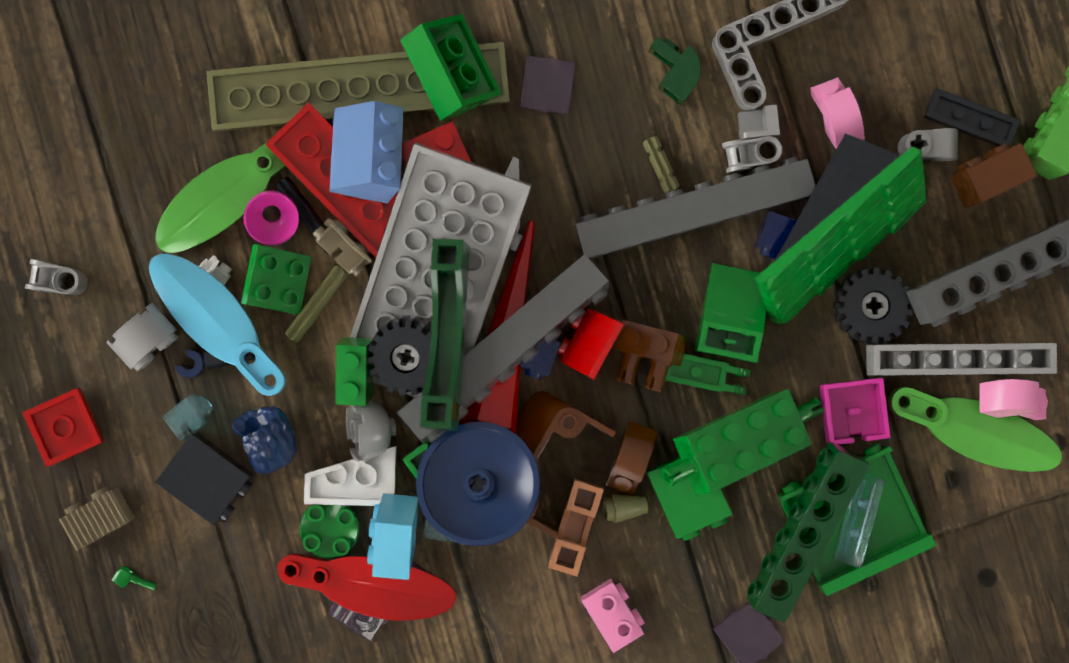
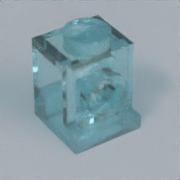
[162,394,213,441]

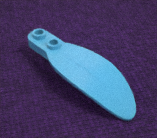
[149,254,286,396]

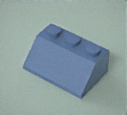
[329,101,403,203]

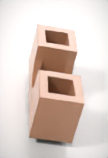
[548,478,604,577]

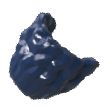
[232,406,297,474]

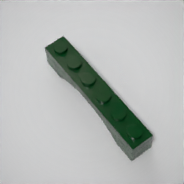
[420,239,470,431]

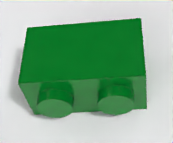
[336,337,373,406]

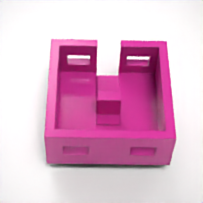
[819,378,890,444]

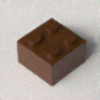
[950,142,1037,208]

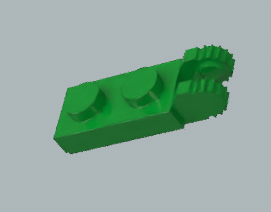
[665,354,751,395]

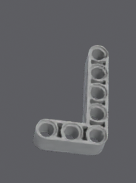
[712,0,849,111]

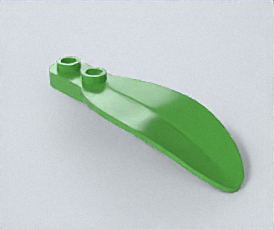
[156,141,287,253]
[888,387,1062,472]

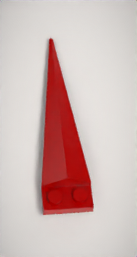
[458,220,535,434]

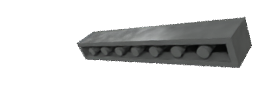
[575,156,816,259]
[397,254,609,444]

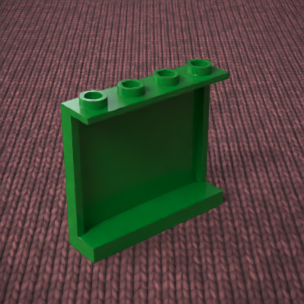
[777,443,936,596]

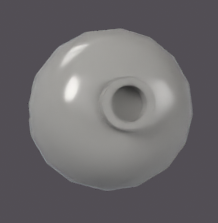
[346,401,396,462]

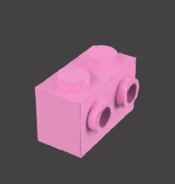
[581,578,645,653]

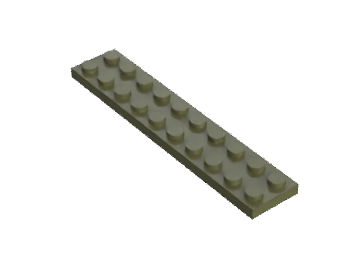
[206,42,510,132]

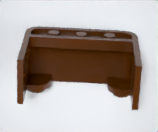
[516,391,616,539]

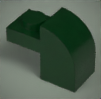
[648,36,701,106]

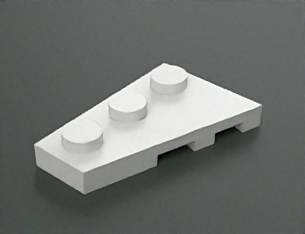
[304,446,397,506]

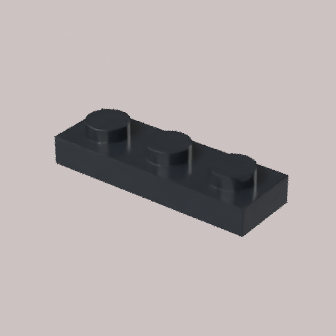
[923,88,1020,146]

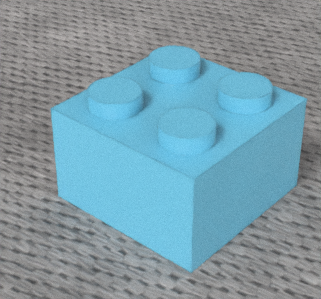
[367,493,418,580]

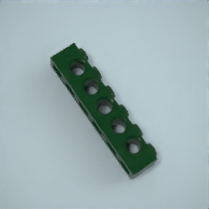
[746,441,870,623]

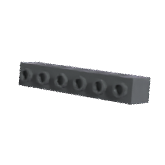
[906,219,1069,327]

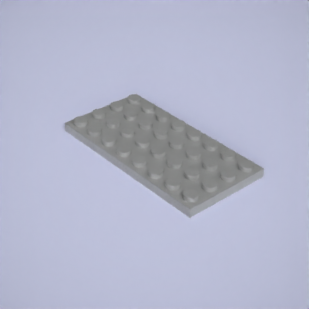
[350,143,532,397]

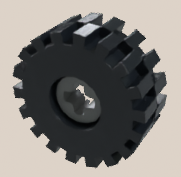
[833,268,913,343]
[367,315,432,396]

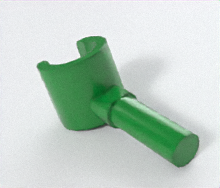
[112,566,157,591]

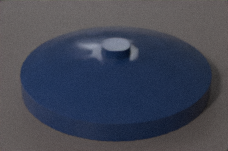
[416,422,541,546]

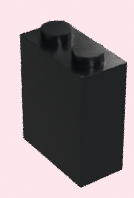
[155,432,255,525]

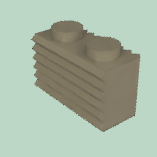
[59,486,135,551]

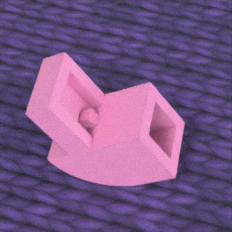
[810,78,865,149]
[979,379,1048,420]

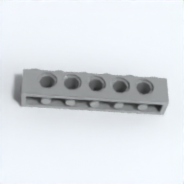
[866,343,1057,375]

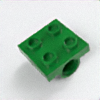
[241,244,312,315]

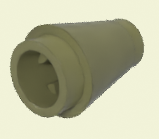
[602,494,648,524]

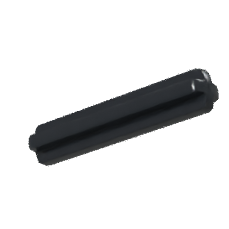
[276,177,328,254]

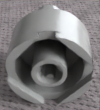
[106,303,179,372]

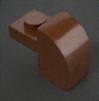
[606,421,657,495]

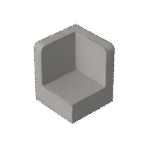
[737,105,780,139]

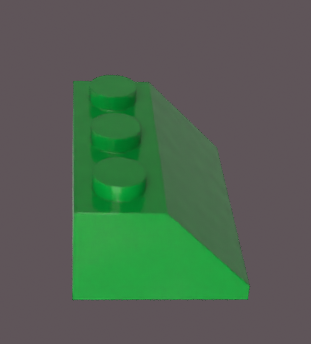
[400,14,502,121]

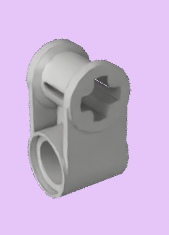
[897,128,958,161]
[722,136,782,174]
[25,259,88,295]

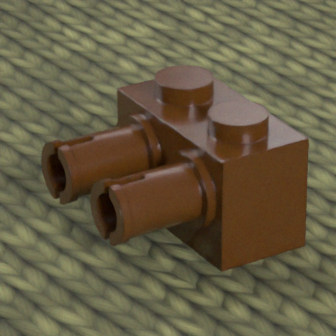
[614,320,688,393]

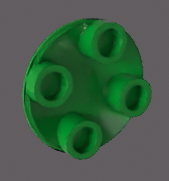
[299,504,359,559]

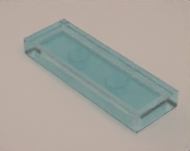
[834,474,885,568]

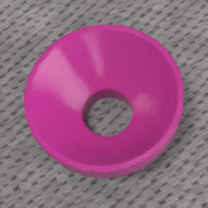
[243,190,299,245]

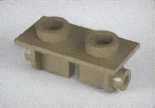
[313,218,372,277]

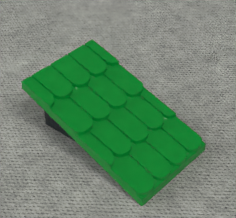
[755,134,927,325]

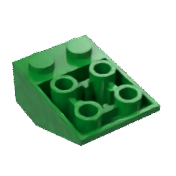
[694,263,766,363]

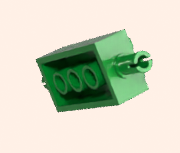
[662,389,824,495]

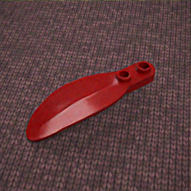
[277,553,456,621]

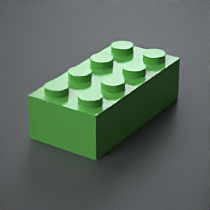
[1023,66,1069,180]

